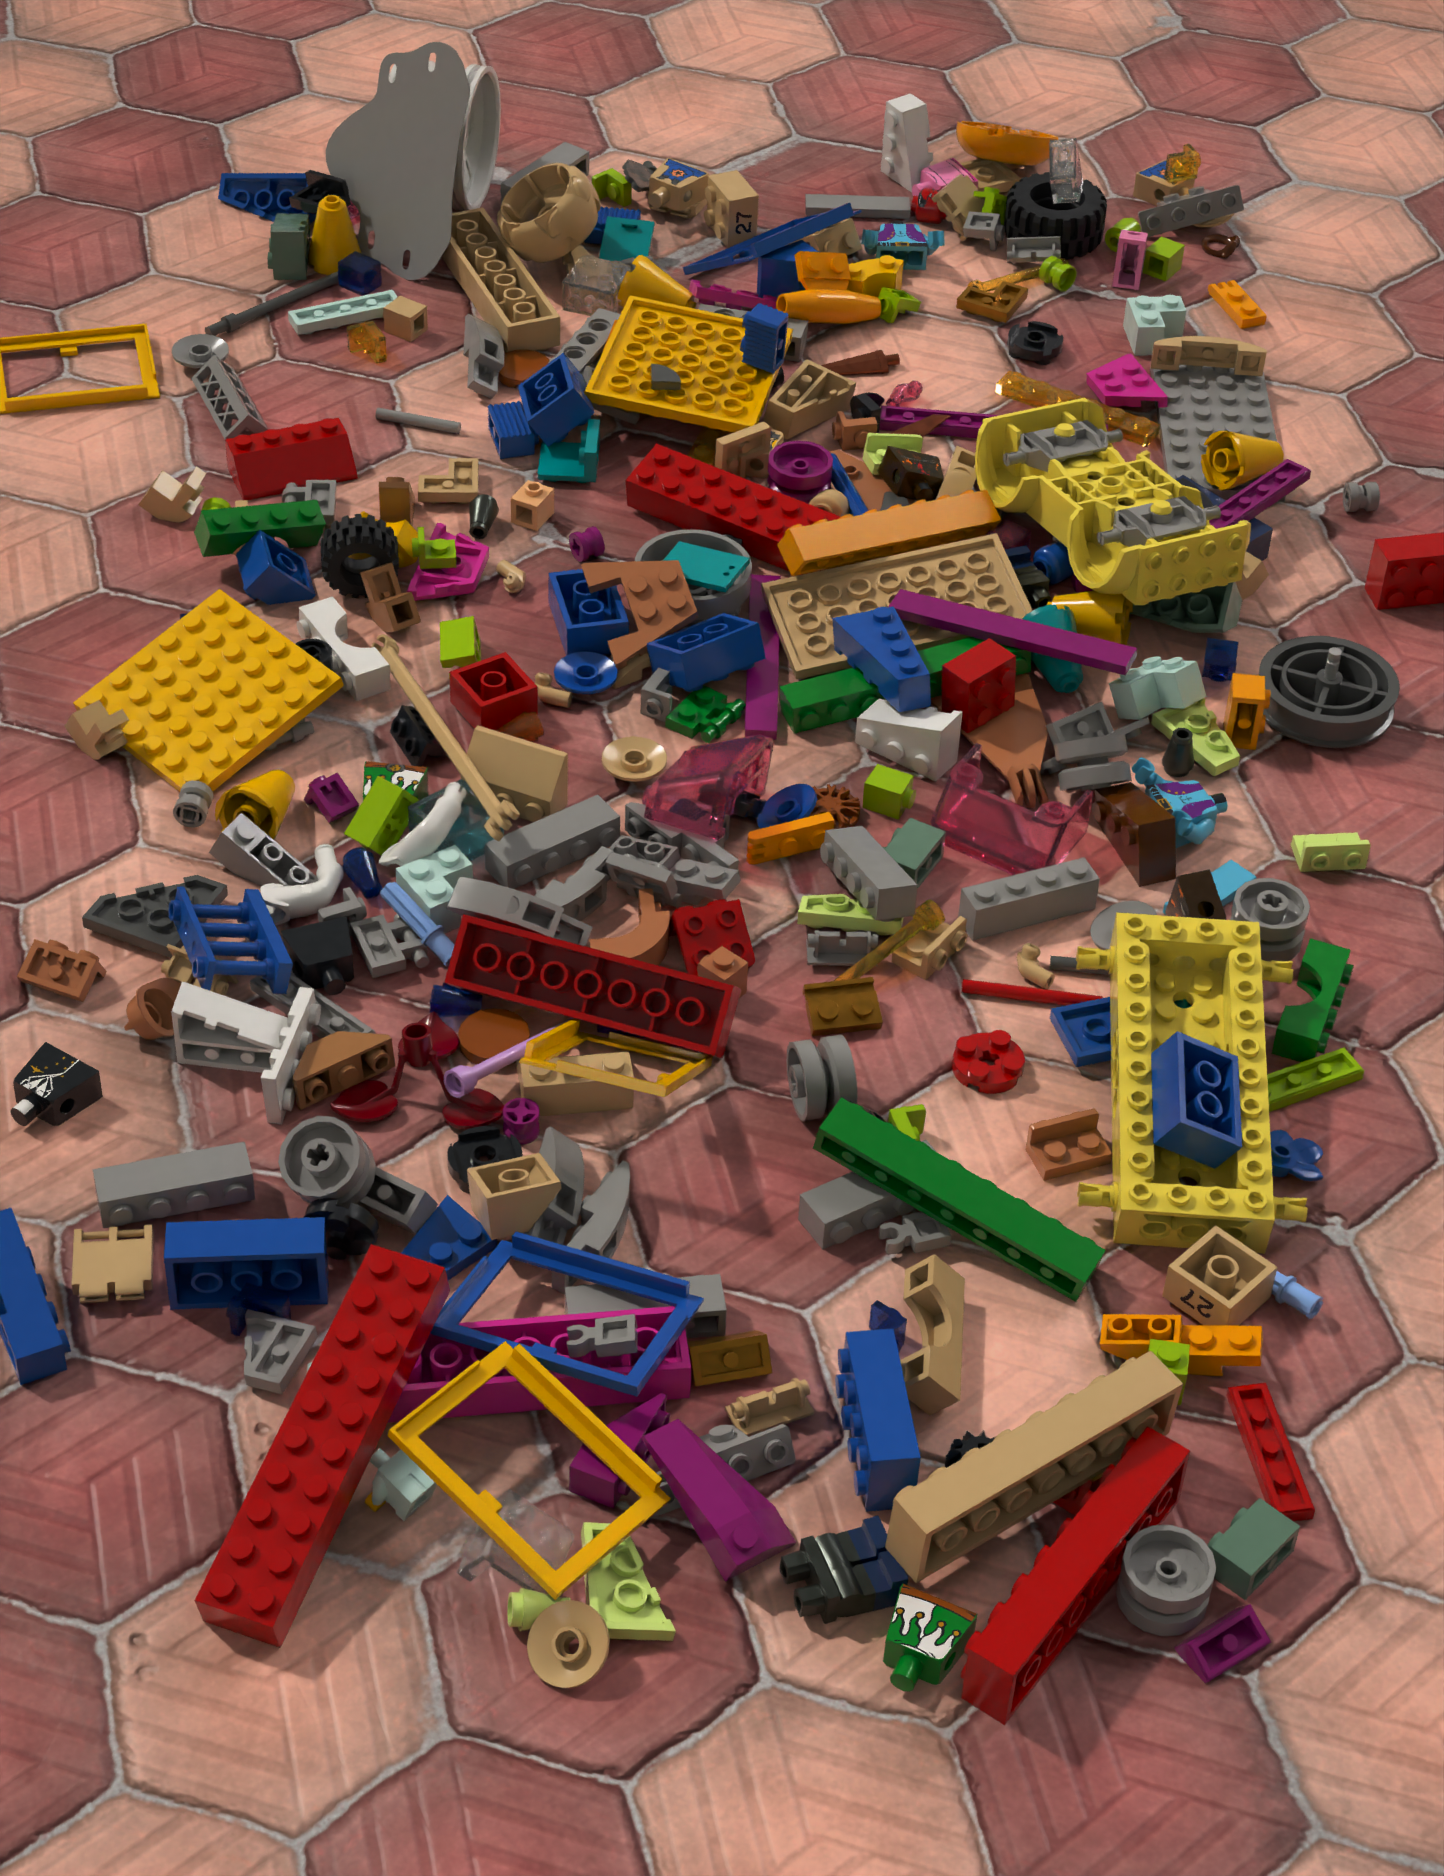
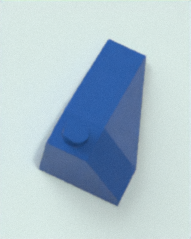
[218,173,316,225]

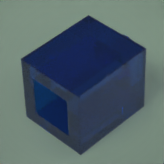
[338,251,382,296]

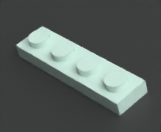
[288,290,397,335]

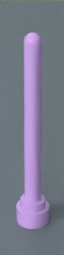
[444,1018,575,1098]

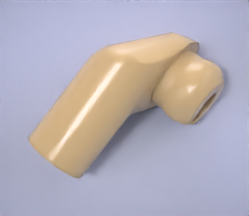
[496,560,526,593]
[535,672,572,708]
[1017,943,1055,989]

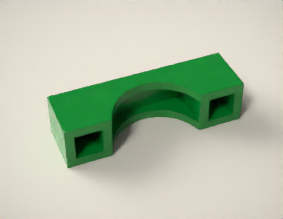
[194,500,326,557]
[1271,938,1354,1062]

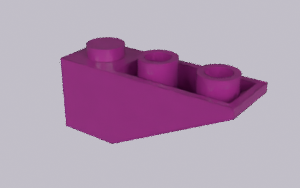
[569,1393,670,1509]

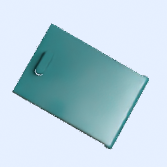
[598,216,655,266]
[663,541,750,593]

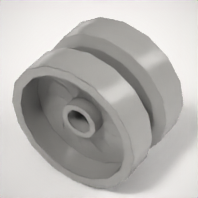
[1054,734,1132,791]
[1230,878,1310,961]
[786,1035,858,1121]
[278,1116,376,1208]
[1116,1525,1216,1636]

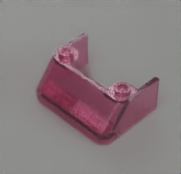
[930,743,1093,875]

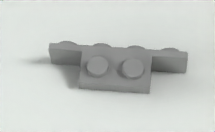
[1138,185,1244,237]
[1041,702,1150,774]
[651,1424,796,1518]

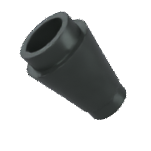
[469,494,499,539]
[1162,728,1194,777]

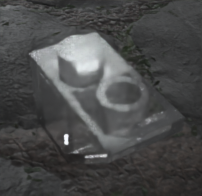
[1049,138,1084,204]

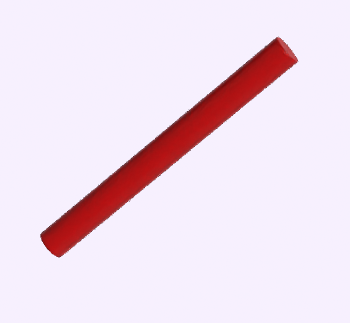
[961,979,1103,1006]

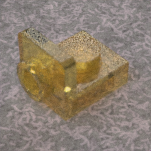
[1164,144,1201,183]
[347,320,387,364]

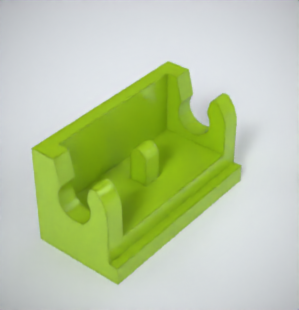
[440,616,481,679]
[344,776,421,856]

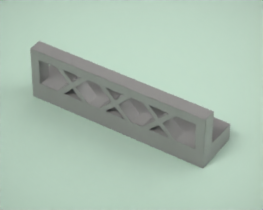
[191,354,268,439]

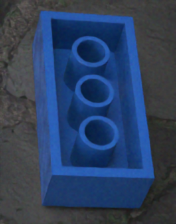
[164,1217,329,1310]
[835,1329,921,1512]

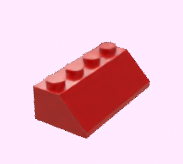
[225,418,358,500]

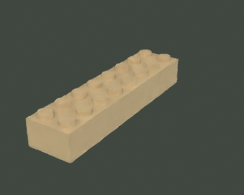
[442,208,560,352]
[885,1351,1183,1583]

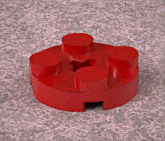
[952,1030,1025,1094]

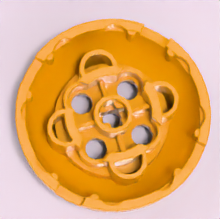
[956,121,1059,165]

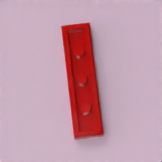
[1226,1383,1315,1521]

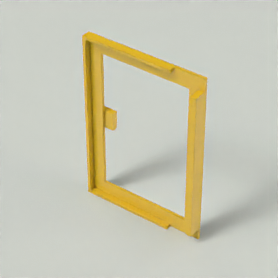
[0,323,160,414]
[519,1019,713,1097]
[387,1341,671,1600]

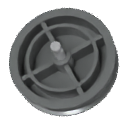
[1259,636,1400,748]

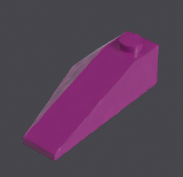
[642,1419,796,1582]

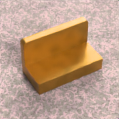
[687,1330,773,1386]

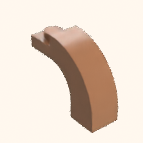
[589,888,670,966]

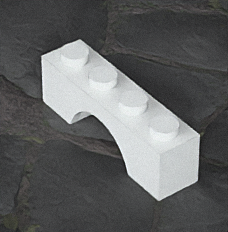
[297,596,391,701]

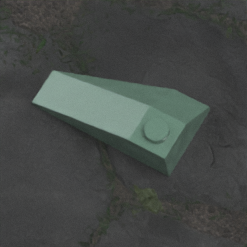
[1129,582,1243,633]

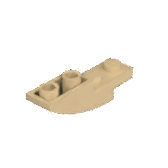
[935,446,976,500]

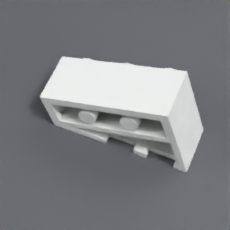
[881,93,934,193]
[855,699,963,781]
[171,981,288,1073]

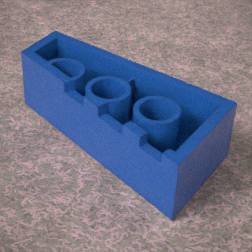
[832,606,931,712]
[0,1208,71,1385]

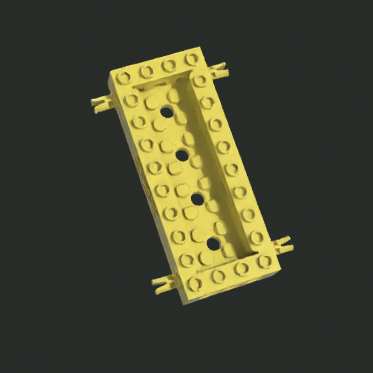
[1076,912,1308,1254]

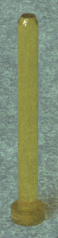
[968,258,1069,292]

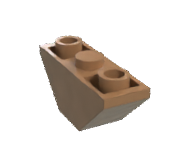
[379,477,415,527]
[292,1031,395,1110]

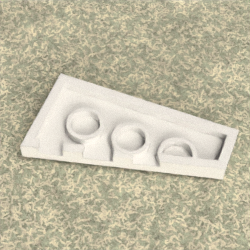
[261,987,321,1125]

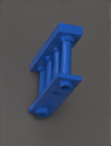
[168,886,293,994]

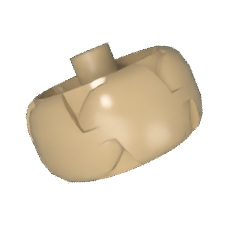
[497,163,601,263]

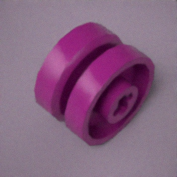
[767,440,833,504]

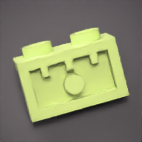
[862,433,923,475]
[1291,832,1371,872]

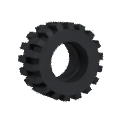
[321,514,399,598]

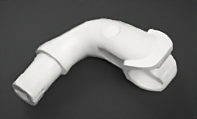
[379,782,467,867]
[260,844,344,925]

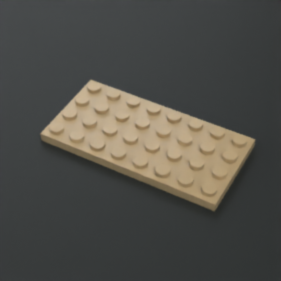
[761,533,1033,680]

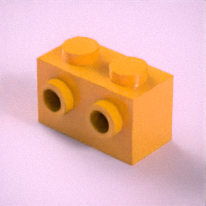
[1223,673,1271,750]

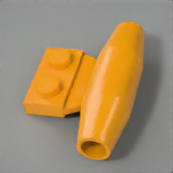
[776,251,881,324]

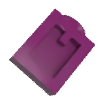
[304,772,359,823]

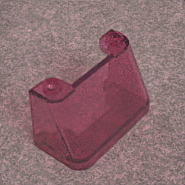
[642,734,773,841]

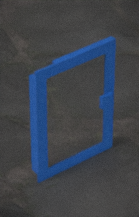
[683,203,862,275]
[430,1232,704,1397]

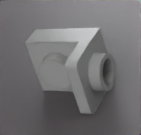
[963,211,1005,251]
[640,668,673,722]
[318,887,367,936]

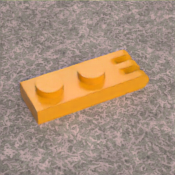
[1208,280,1267,329]
[746,812,834,865]

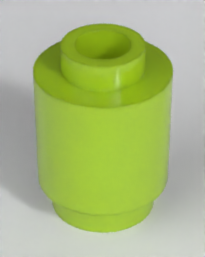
[1105,218,1141,252]

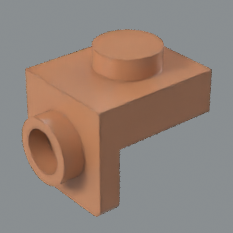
[832,411,878,451]

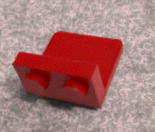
[669,899,755,976]

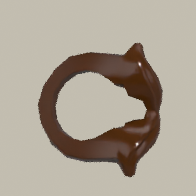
[1201,234,1240,258]

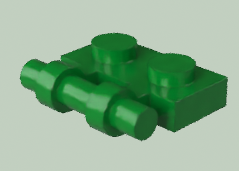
[665,685,746,743]

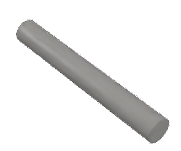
[375,408,461,434]

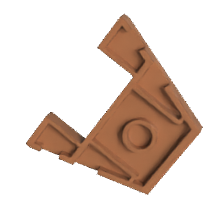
[581,560,698,670]

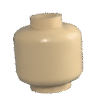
[809,489,850,517]

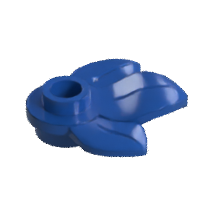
[1270,1130,1323,1181]

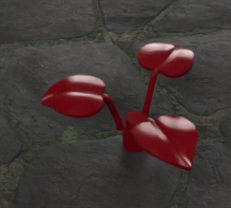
[330,1011,504,1130]

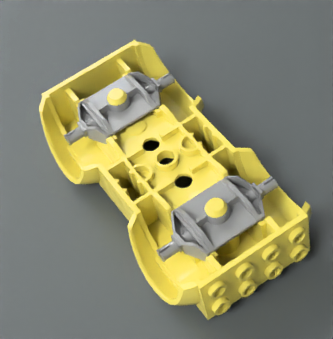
[975,398,1251,606]

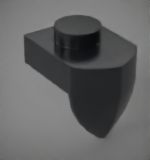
[850,392,885,433]

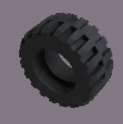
[1004,172,1107,260]

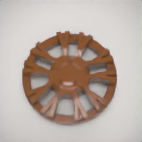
[808,784,860,829]

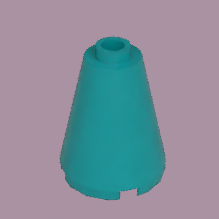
[1022,604,1083,693]

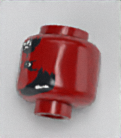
[911,188,947,224]

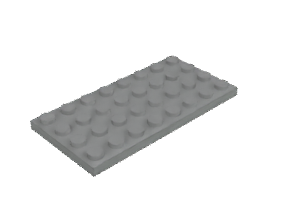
[1150,363,1286,502]

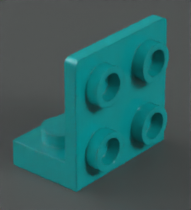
[538,419,600,483]

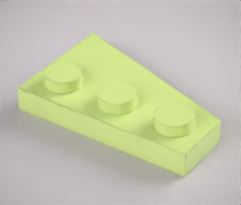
[797,894,904,935]
[581,1522,676,1641]

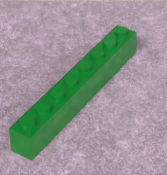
[780,637,1031,734]
[813,1097,1106,1302]

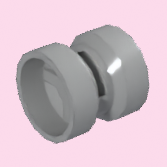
[1343,482,1380,512]
[173,780,214,828]

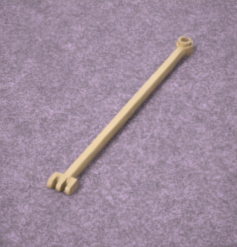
[371,634,520,841]

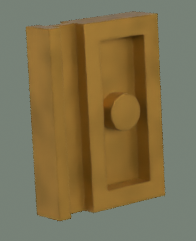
[802,977,883,1036]

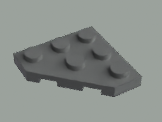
[82,875,228,958]

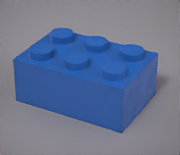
[518,352,595,447]
[548,569,629,656]
[647,613,766,692]
[1151,1031,1242,1169]

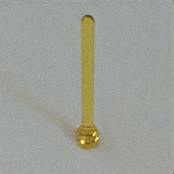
[833,900,945,981]

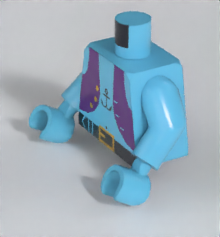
[861,220,945,270]
[1131,757,1228,848]

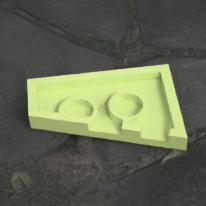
[1151,698,1240,776]

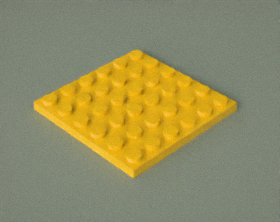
[584,295,793,432]
[73,589,344,792]

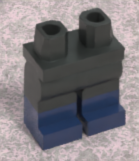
[1004,545,1051,609]
[780,1515,908,1624]

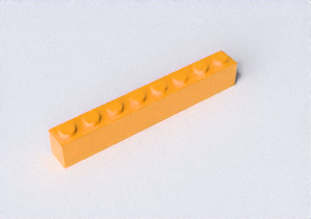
[777,490,1001,576]

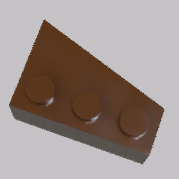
[1092,782,1176,887]

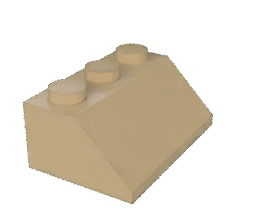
[460,725,568,822]
[516,1051,634,1116]

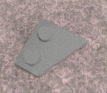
[244,1309,318,1394]

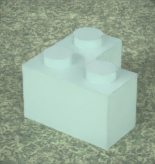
[1123,295,1186,356]
[1109,656,1207,720]
[395,845,473,933]

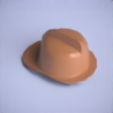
[124,978,181,1040]

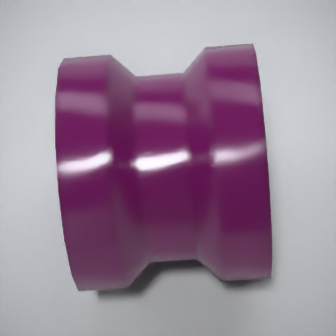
[569,526,605,562]
[503,1098,540,1145]

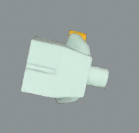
[365,1448,437,1521]

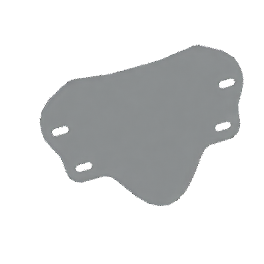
[326,42,470,280]

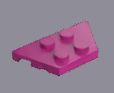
[1086,353,1168,408]
[407,523,489,601]

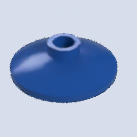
[554,652,618,694]
[757,784,817,829]

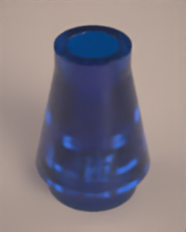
[342,847,383,899]
[429,982,482,1017]

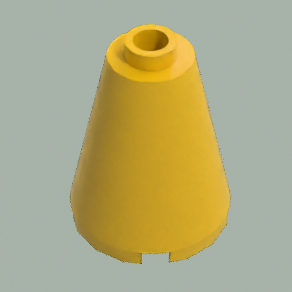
[308,195,362,275]
[617,255,697,309]
[1201,431,1284,490]
[1047,591,1133,645]
[215,770,295,840]

